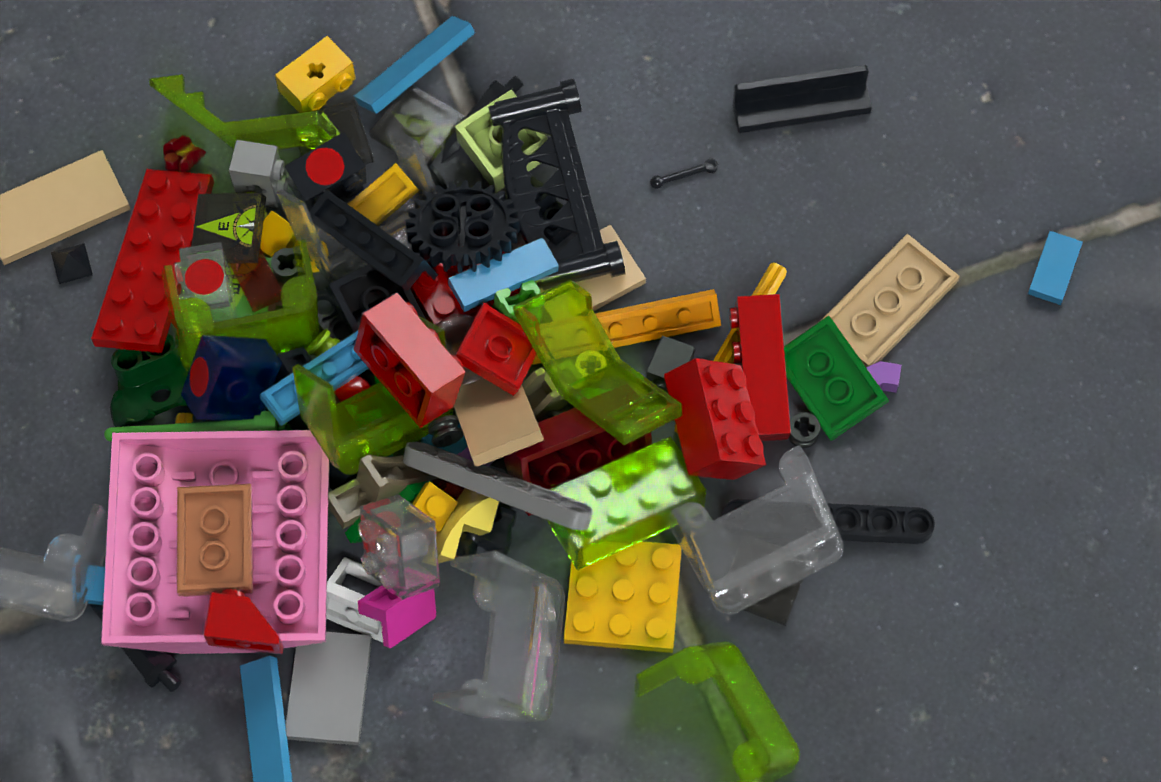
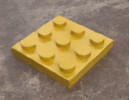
[564,535,682,653]

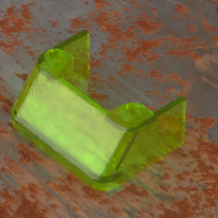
[161,239,319,371]
[292,315,454,475]
[635,641,800,782]

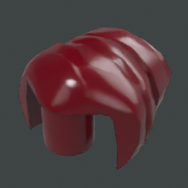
[163,135,206,172]

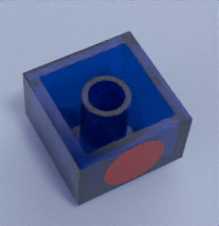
[181,335,282,420]

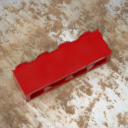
[729,294,791,441]

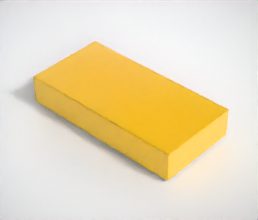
[348,163,420,226]

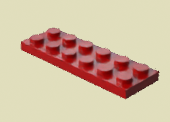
[91,169,215,353]

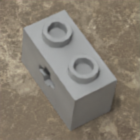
[229,140,288,208]

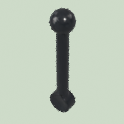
[650,158,718,189]

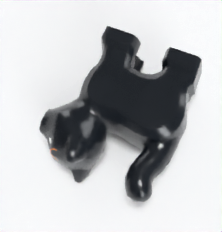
[454,507,517,575]

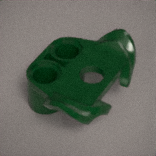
[110,334,216,427]

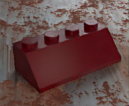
[504,387,655,516]

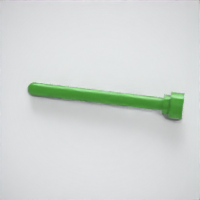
[104,411,278,442]

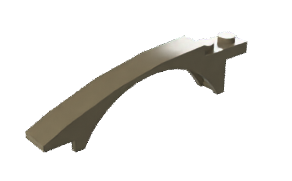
[328,359,589,529]

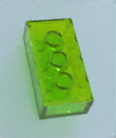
[546,436,706,570]

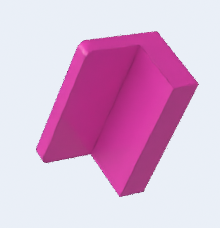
[358,570,436,648]

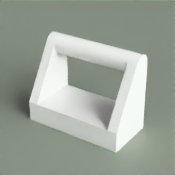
[326,557,394,642]

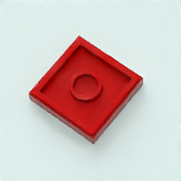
[455,303,544,396]

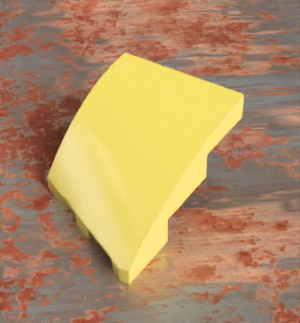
[420,487,499,565]

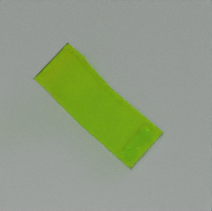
[149,74,337,150]
[513,279,682,445]

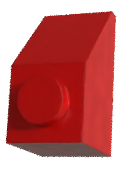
[204,589,284,654]

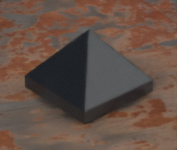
[51,243,93,284]

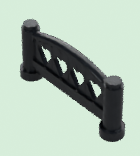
[488,79,626,290]

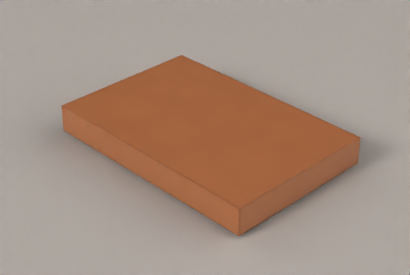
[177,484,253,597]

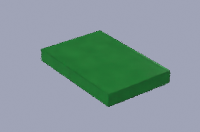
[784,316,889,441]

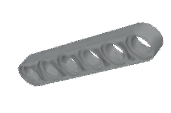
[403,442,593,530]

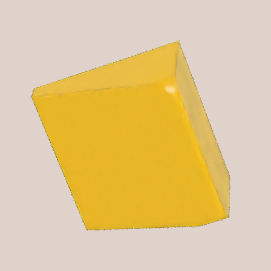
[252,210,300,258]

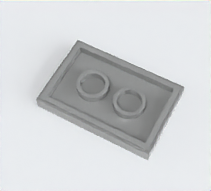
[286,632,372,746]

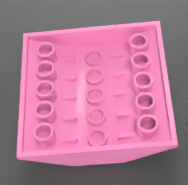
[101,430,330,654]

